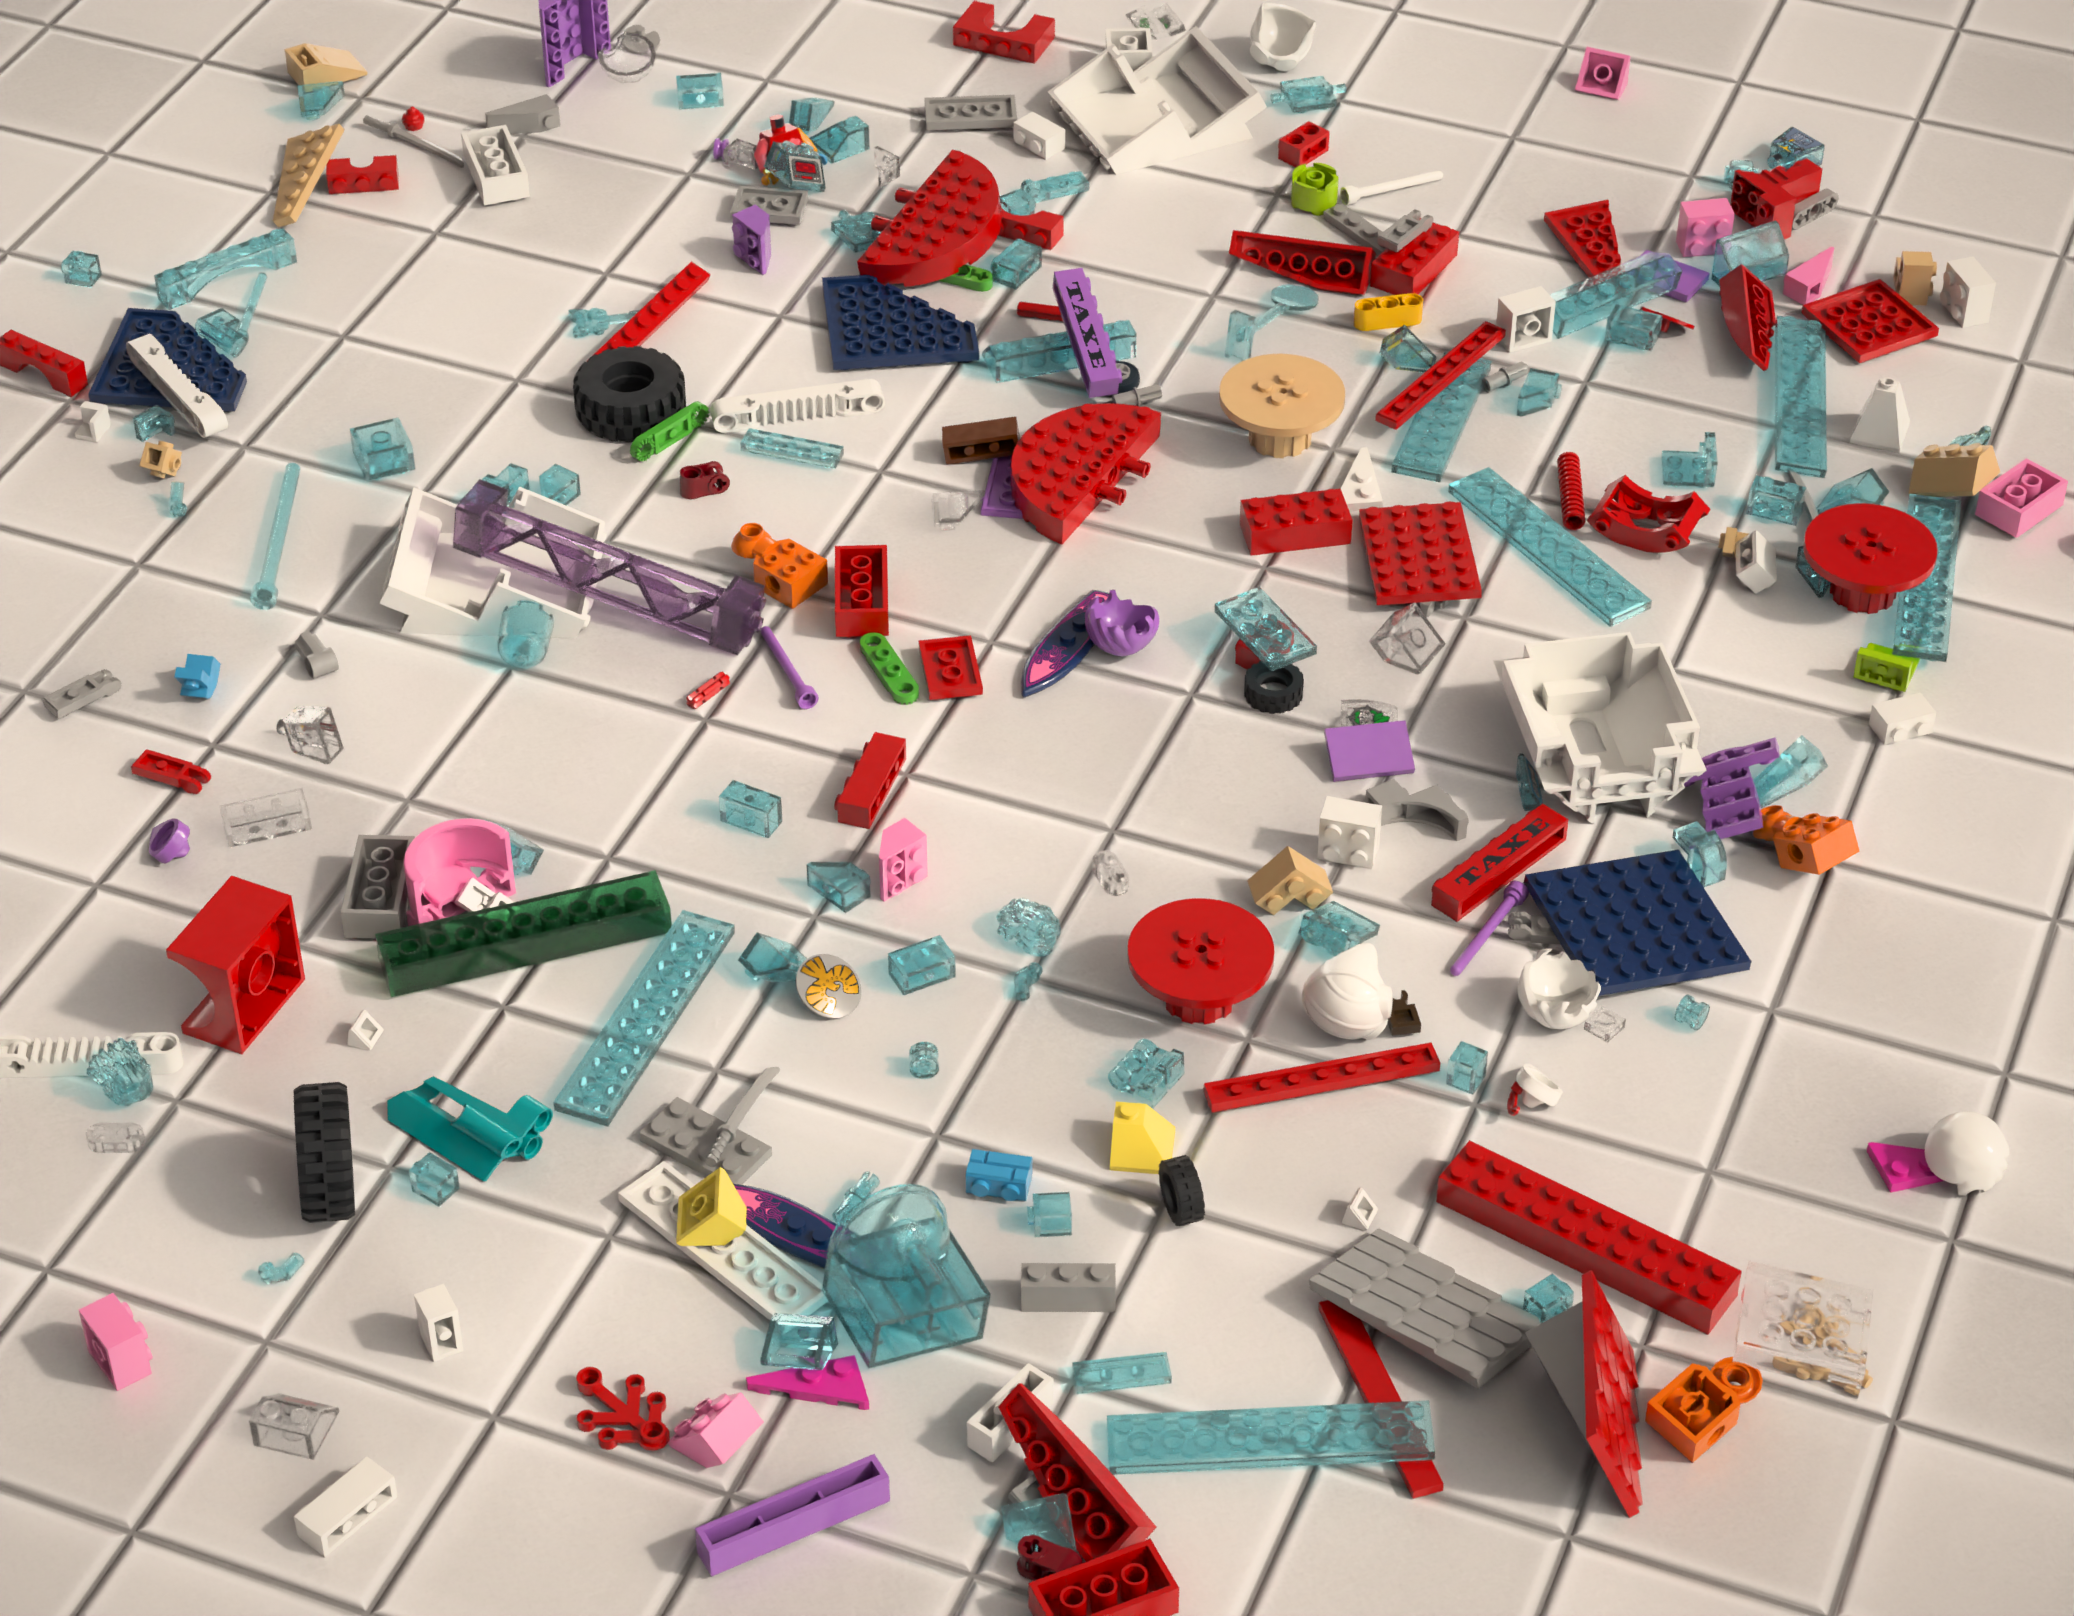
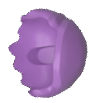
[1085,589,1160,656]

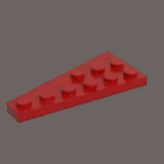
[1544,200,1626,297]

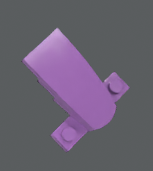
[1684,737,1779,843]

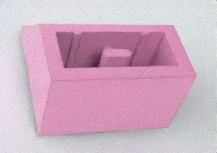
[879,818,927,902]
[668,1392,763,1468]

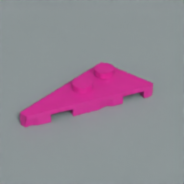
[1867,1142,1944,1193]
[746,1355,869,1410]

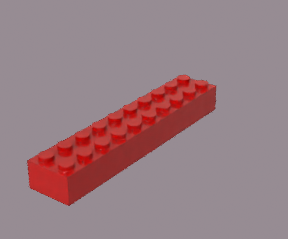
[1436,1140,1742,1335]

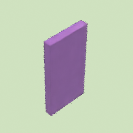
[981,456,1023,519]

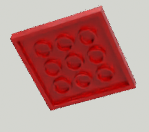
[1801,279,1939,363]

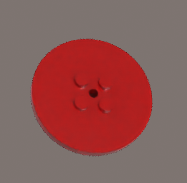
[1803,503,1938,614]
[1127,898,1275,1025]

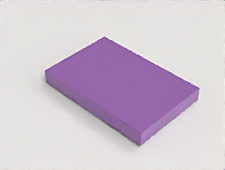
[1624,250,1710,303]
[1324,720,1415,782]

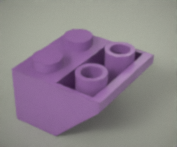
[732,205,771,275]

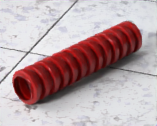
[1557,452,1586,530]

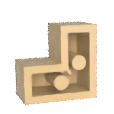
[1893,251,1937,306]
[1247,846,1333,915]

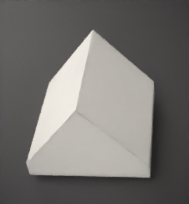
[348,1009,384,1051]
[1342,1187,1378,1231]

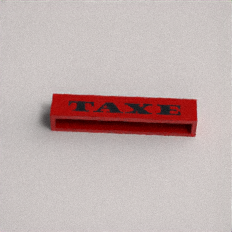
[1431,803,1569,922]

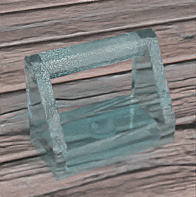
[760,1313,838,1370]

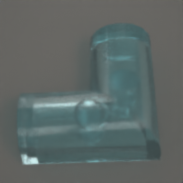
[195,308,249,358]

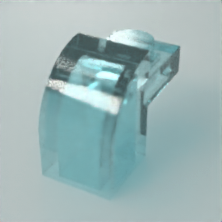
[1672,821,1727,887]

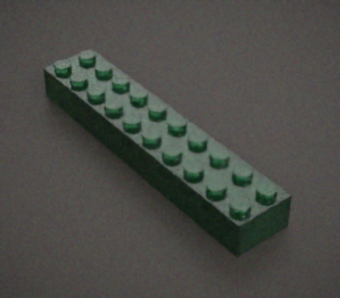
[375,870,672,997]

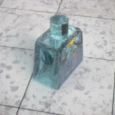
[1767,126,1825,169]

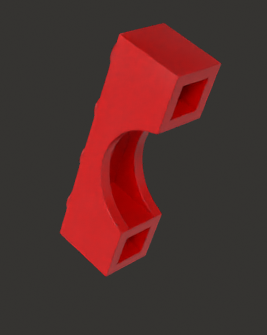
[998,207,1064,250]
[0,330,88,397]

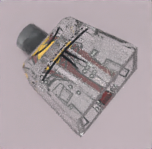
[276,706,344,765]

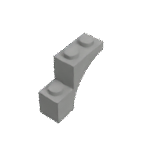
[1365,779,1469,841]

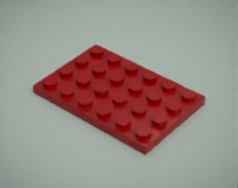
[1359,501,1482,605]

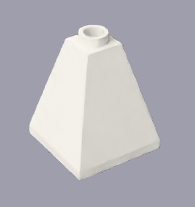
[1850,377,1910,453]

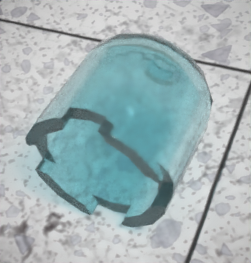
[497,600,554,669]

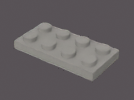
[924,95,1017,131]
[639,1097,772,1185]

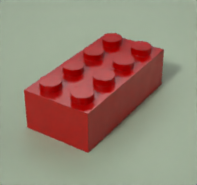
[1370,218,1459,295]
[1240,489,1353,556]
[835,545,889,637]
[1028,1538,1179,1616]

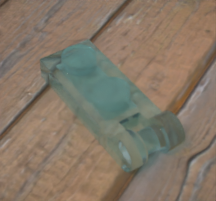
[1021,171,1089,203]

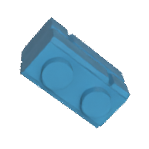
[966,1149,1032,1201]

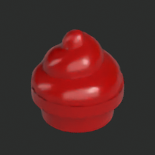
[402,106,425,131]

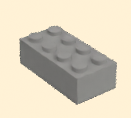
[340,835,415,939]

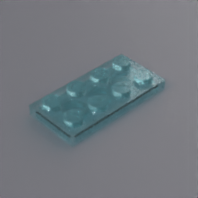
[1214,587,1317,671]

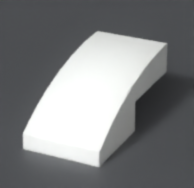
[454,878,522,932]

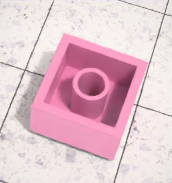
[1676,198,1734,257]
[79,1293,152,1391]

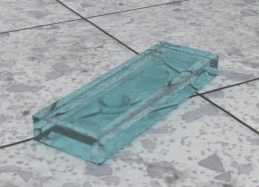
[1072,1352,1172,1394]

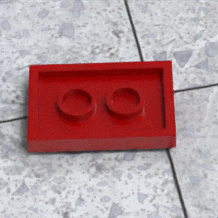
[918,635,983,700]

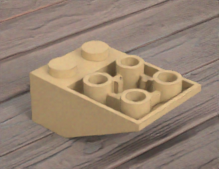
[284,43,368,93]

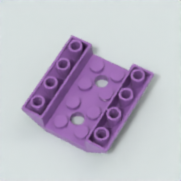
[539,0,611,87]

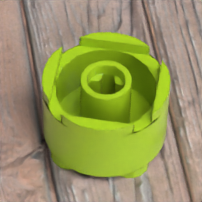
[1291,163,1339,216]

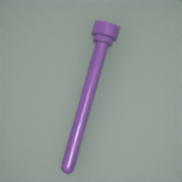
[761,626,819,709]
[1450,880,1529,976]

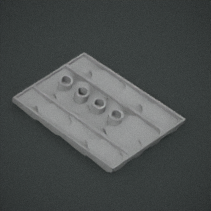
[1309,1228,1541,1389]

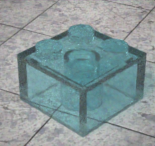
[350,417,415,481]

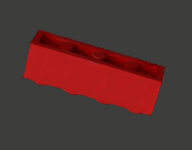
[834,732,906,829]

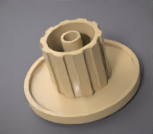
[1219,354,1345,458]

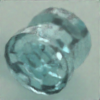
[1674,994,1710,1031]
[909,1042,939,1079]

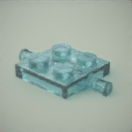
[1270,76,1346,113]
[831,209,881,253]

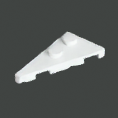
[1341,447,1383,511]

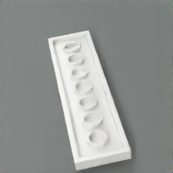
[618,1161,831,1333]

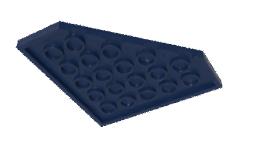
[822,275,979,370]
[88,308,247,412]

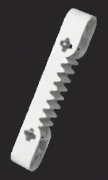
[126,334,228,438]
[710,379,885,433]
[0,1032,184,1078]

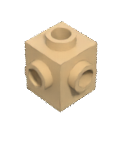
[139,440,182,479]

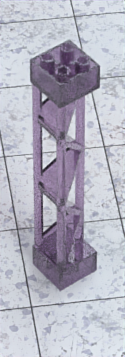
[453,479,766,656]

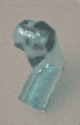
[168,481,187,517]
[1014,962,1043,1001]
[258,1252,305,1284]

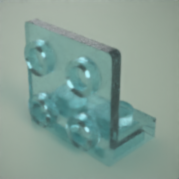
[1661,432,1718,488]

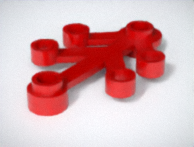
[576,1367,670,1451]

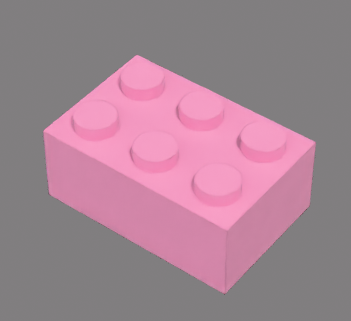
[1975,458,2068,538]

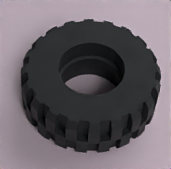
[573,346,686,442]
[293,1082,355,1223]

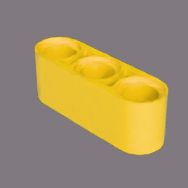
[1353,293,1423,331]

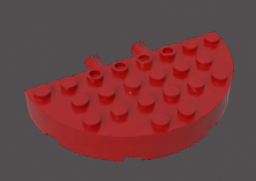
[857,149,1003,287]
[1011,403,1161,545]

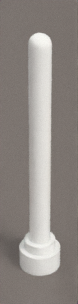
[1340,171,1443,205]

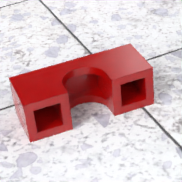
[326,155,399,194]

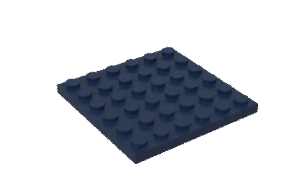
[1523,849,1752,996]

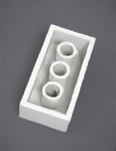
[461,125,530,205]

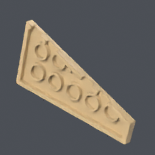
[273,123,344,227]

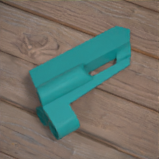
[387,1076,553,1182]

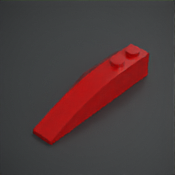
[1229,230,1376,295]
[1719,264,1776,371]
[998,1383,1157,1562]

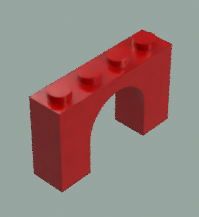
[953,1,1055,64]

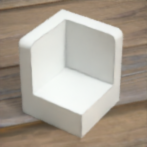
[75,401,111,443]

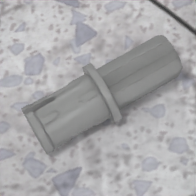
[1481,361,1529,393]
[1112,384,1162,406]

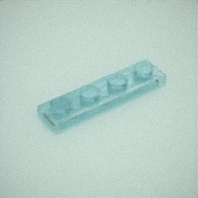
[740,428,844,469]

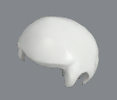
[1518,948,1601,1029]
[1925,1111,2009,1196]

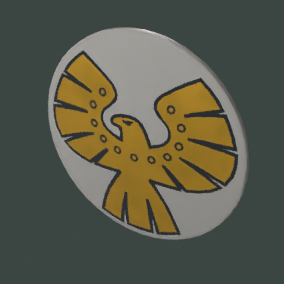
[796,954,861,1018]

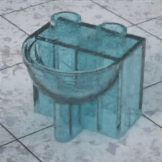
[822,1184,991,1369]

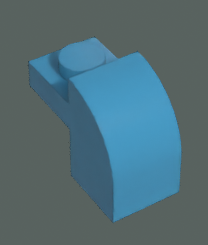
[174,654,221,698]

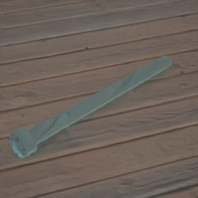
[250,463,301,610]

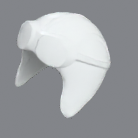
[1250,3,1316,71]
[1302,943,1393,1040]

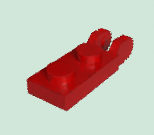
[131,749,211,794]

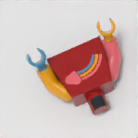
[754,115,828,186]

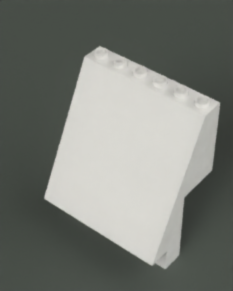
[1048,26,1267,175]
[379,487,607,638]

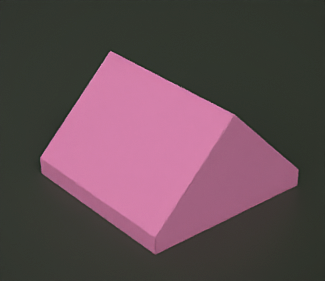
[1575,47,1630,100]

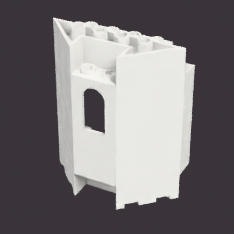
[1493,632,1707,824]

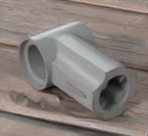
[295,631,339,678]

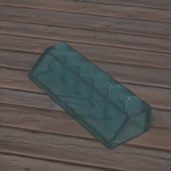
[1549,252,1683,339]
[982,320,1137,383]

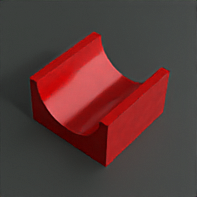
[166,875,305,1054]

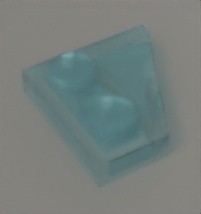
[1001,1493,1077,1552]

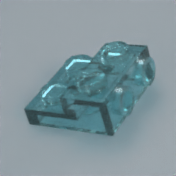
[1298,901,1380,956]

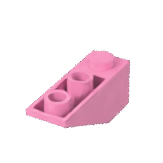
[1783,246,1834,305]

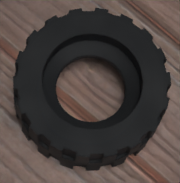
[1244,659,1304,714]
[1158,1155,1205,1226]

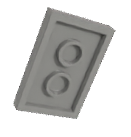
[730,186,808,225]

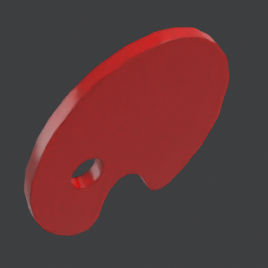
[1640,306,1695,333]

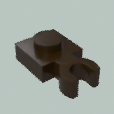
[1387,990,1421,1036]

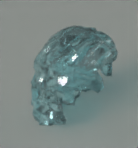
[996,898,1061,957]
[86,1038,153,1106]

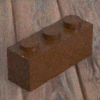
[942,416,1020,465]

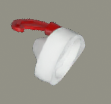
[1507,1064,1563,1116]

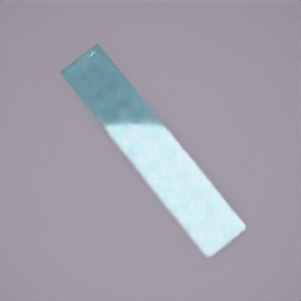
[1775,315,1827,478]
[1448,467,1652,627]
[1892,494,1961,662]
[553,910,735,1127]
[1107,1400,1435,1475]

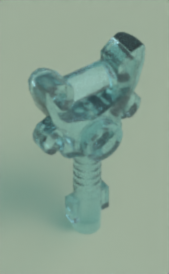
[568,308,639,339]

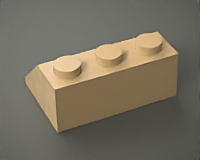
[1908,443,2000,497]

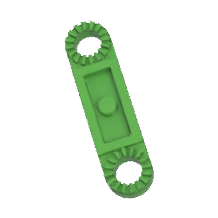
[630,401,710,462]
[860,633,919,705]

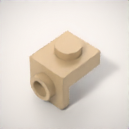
[1718,527,1749,558]

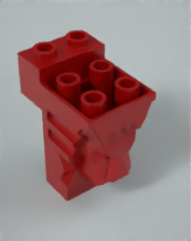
[1730,158,1823,246]

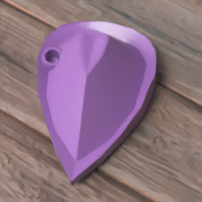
[149,818,190,864]

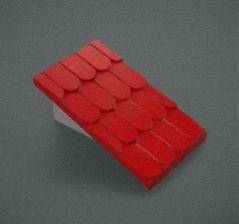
[1525,1270,1643,1518]

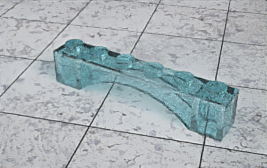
[154,228,297,310]

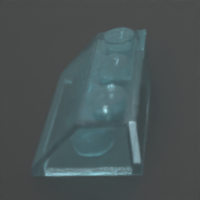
[1711,221,1789,286]

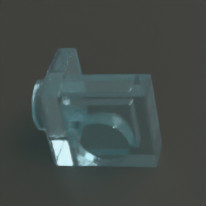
[133,405,175,442]

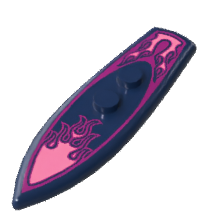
[1021,590,1120,698]
[733,1184,886,1284]

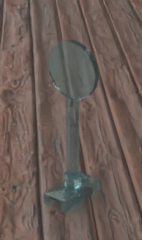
[1225,284,1319,362]

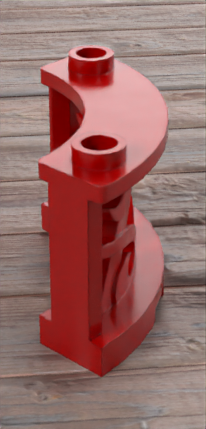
[1587,475,1711,553]

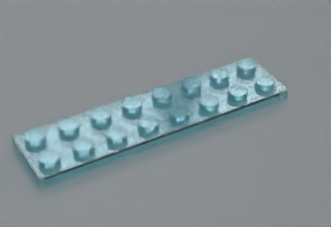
[1391,352,1492,482]

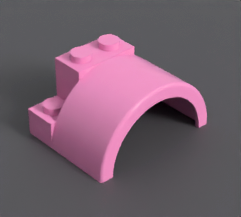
[404,818,516,944]

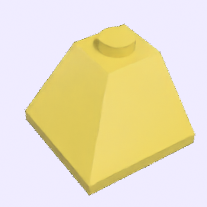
[1110,1101,1175,1174]
[676,1167,747,1246]

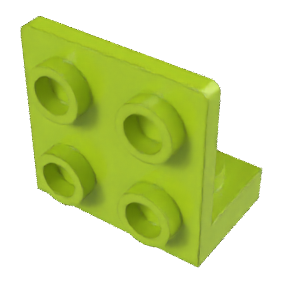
[1853,643,1920,692]

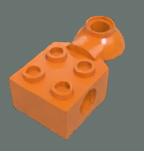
[731,523,828,609]
[1753,805,1859,875]
[1645,1356,1763,1463]

